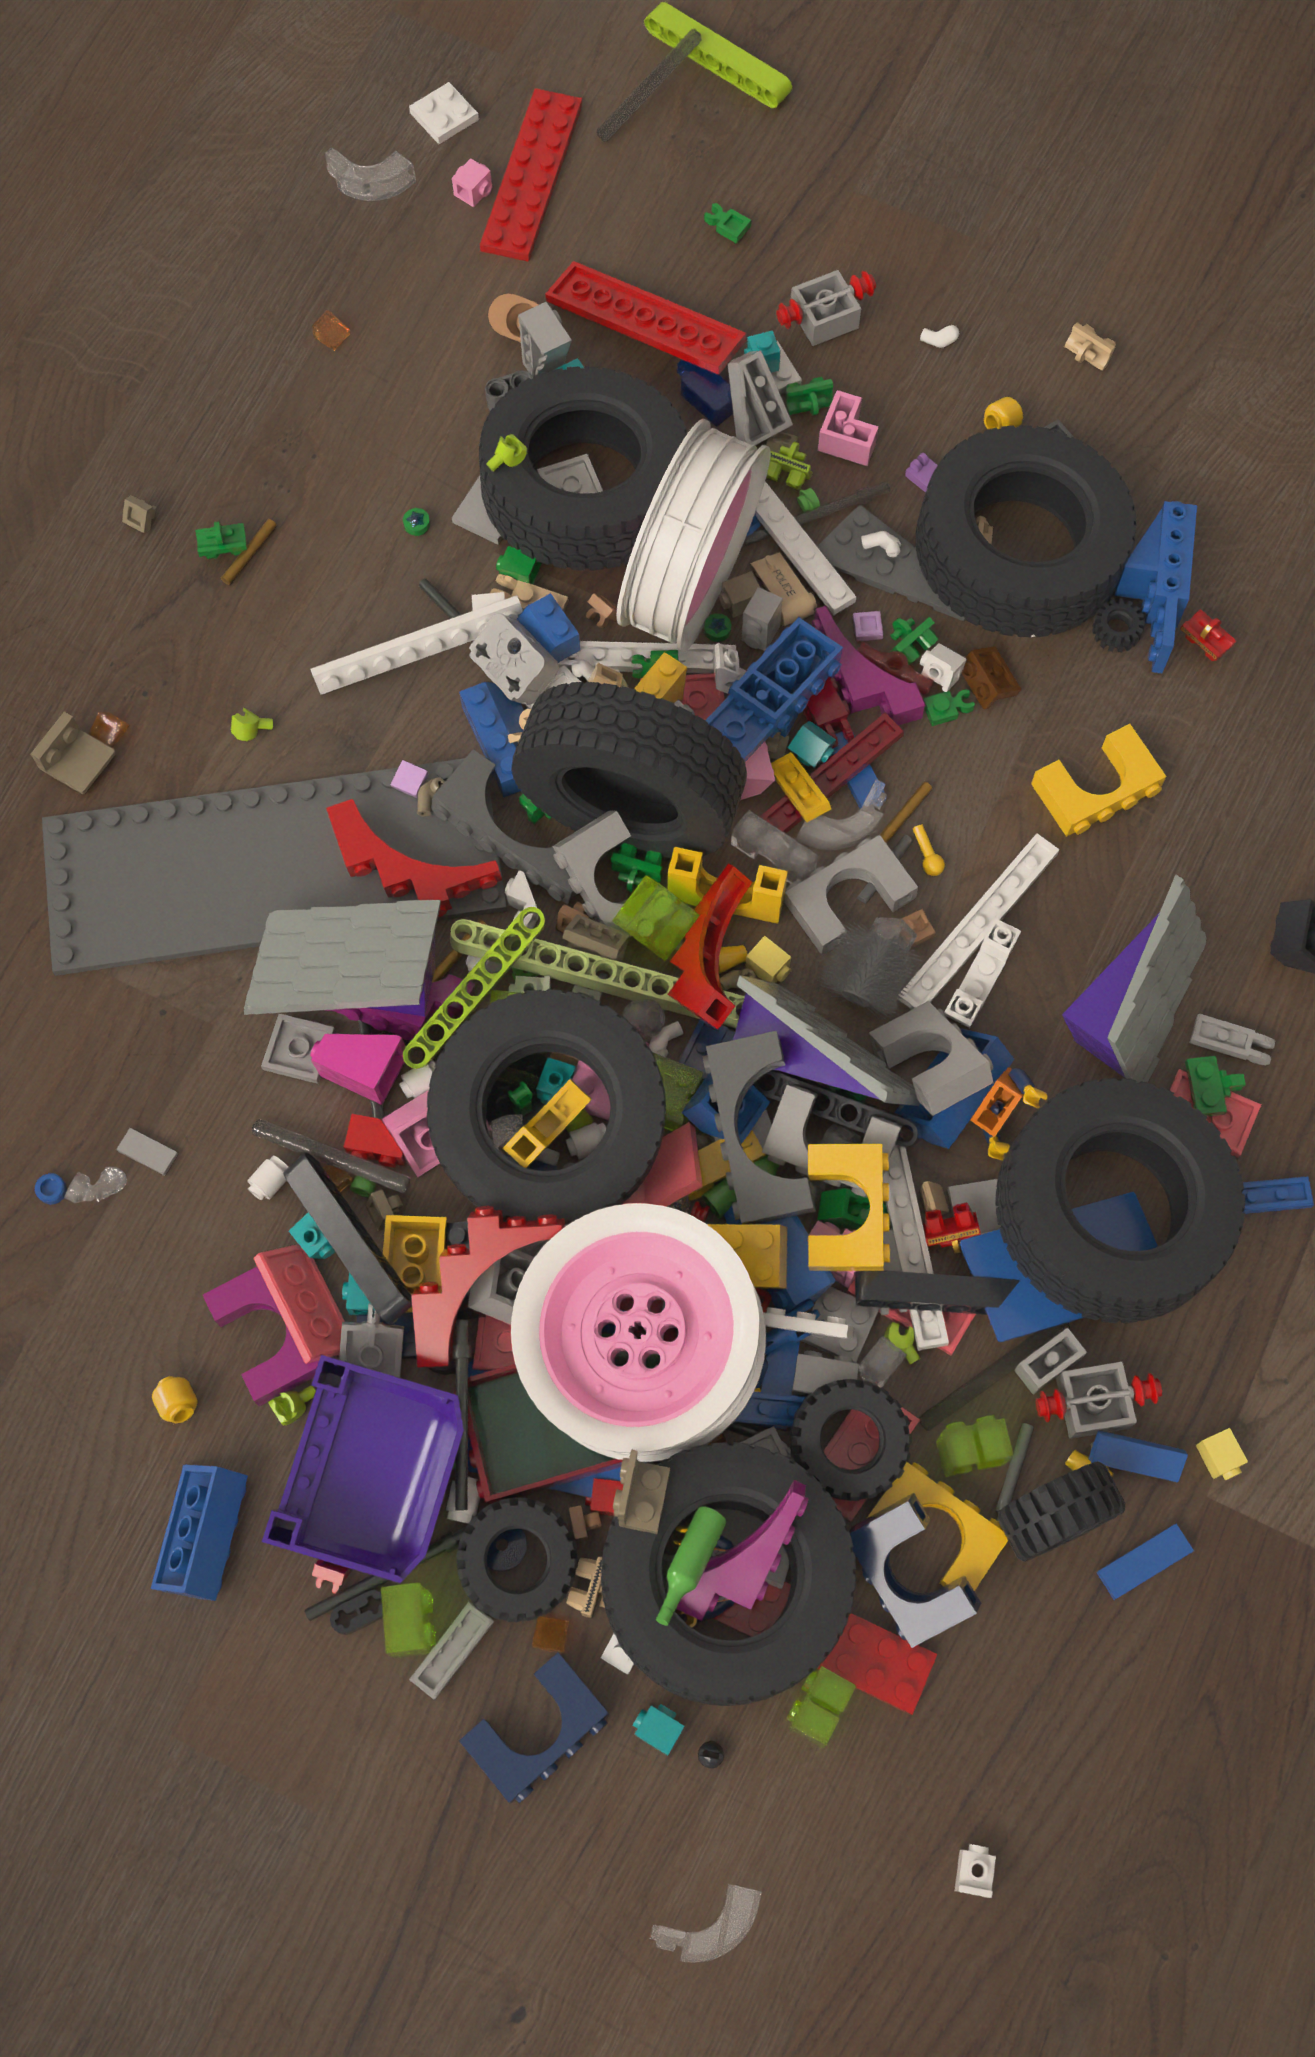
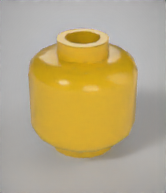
[984,397,1023,429]
[152,1376,198,1424]

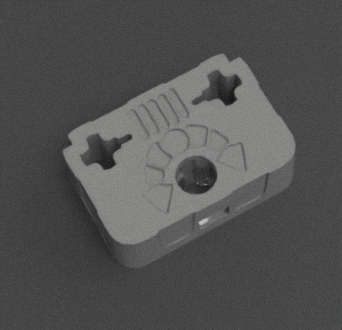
[469,613,559,705]

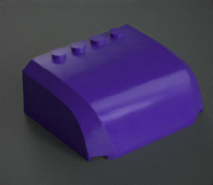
[262,1355,464,1583]

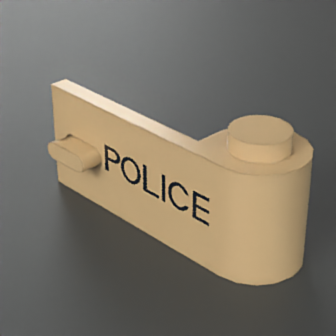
[751,552,817,626]

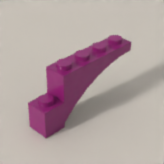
[812,606,925,725]
[325,974,475,1040]
[676,1480,809,1621]

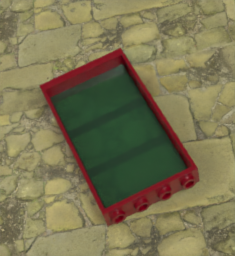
[454,1326,677,1504]

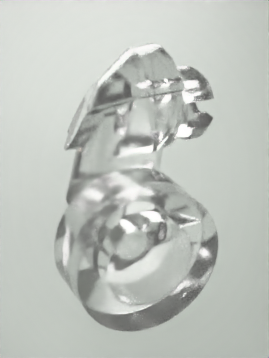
[64,1166,127,1204]

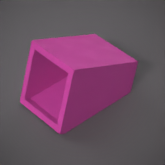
[310,1034,406,1105]

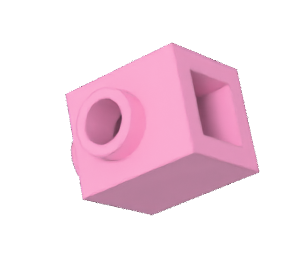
[452,158,492,207]

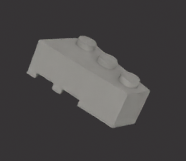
[518,302,572,377]
[728,350,793,445]

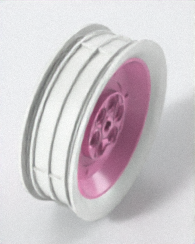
[617,419,771,652]
[511,1204,766,1462]

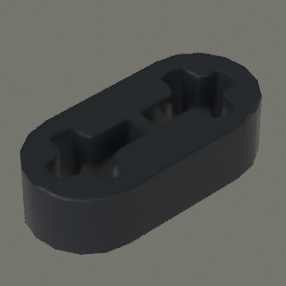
[330,1590,389,1635]

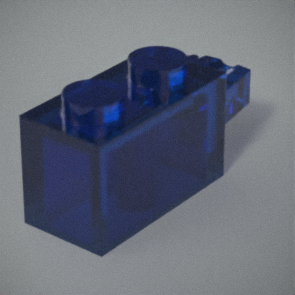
[677,359,733,427]

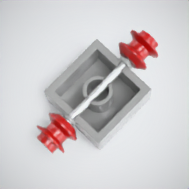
[776,270,876,346]
[1035,1362,1162,1439]

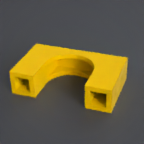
[634,652,687,703]
[1031,724,1166,837]
[668,847,788,924]
[808,1144,890,1271]
[867,1462,1008,1591]

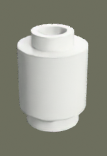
[399,1060,436,1099]
[566,1123,606,1160]
[247,1155,288,1200]
[446,1477,480,1523]

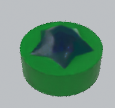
[403,508,430,536]
[704,614,731,642]

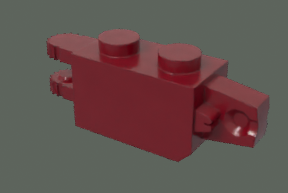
[803,677,854,748]

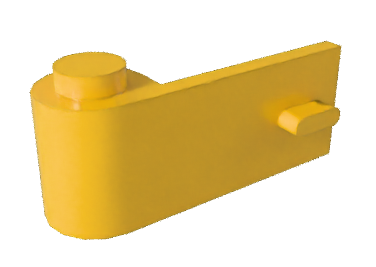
[686,1130,766,1200]

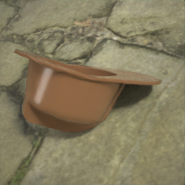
[488,293,538,342]

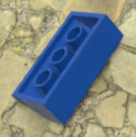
[459,682,524,798]
[894,1028,1014,1149]
[724,1206,836,1314]
[151,1465,248,1601]

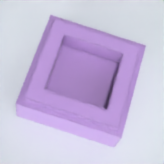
[853,611,883,642]
[390,760,429,798]

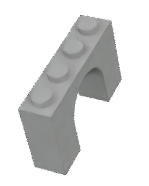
[552,811,673,938]
[784,835,918,955]
[869,1001,994,1116]
[762,1083,902,1198]

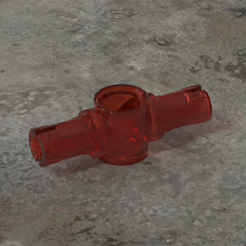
[857,641,934,696]

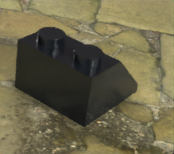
[1270,899,1315,974]

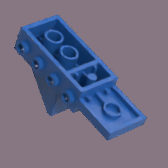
[1115,501,1197,673]
[705,617,843,762]

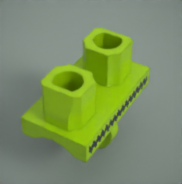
[766,442,813,490]

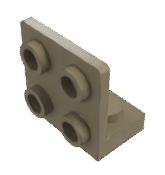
[31,712,116,794]
[562,914,630,979]
[613,1449,670,1534]

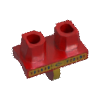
[1180,609,1236,661]
[923,1202,981,1254]

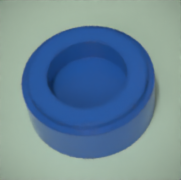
[35,1173,67,1205]

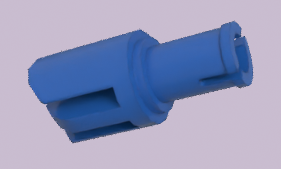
[765,1299,825,1355]

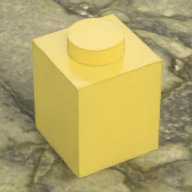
[745,936,791,983]
[1196,1428,1248,1480]

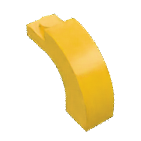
[503,1079,592,1168]

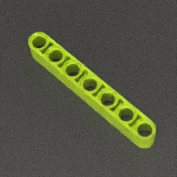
[644,2,792,108]
[403,907,546,1069]

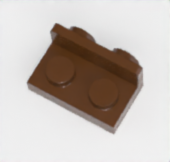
[962,646,1022,709]

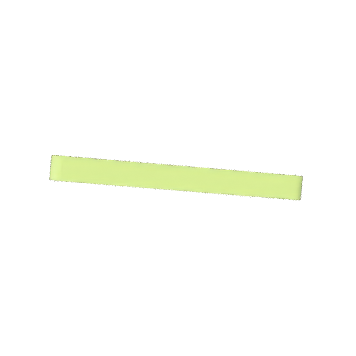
[450,919,745,1029]

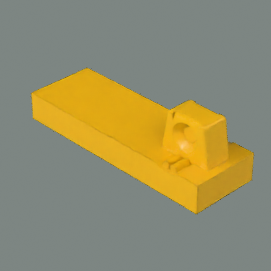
[771,752,831,822]

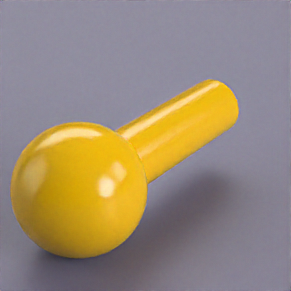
[912,824,945,876]

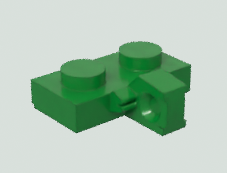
[1185,1056,1246,1117]

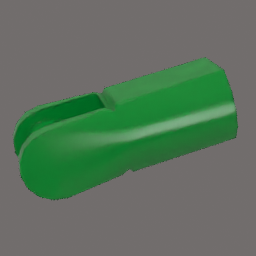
[507,1081,532,1117]

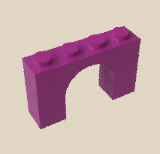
[203,1266,319,1407]

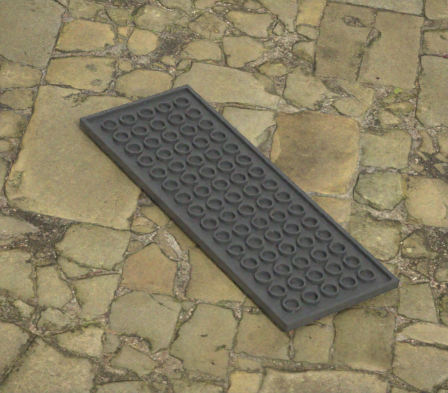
[42,756,507,976]

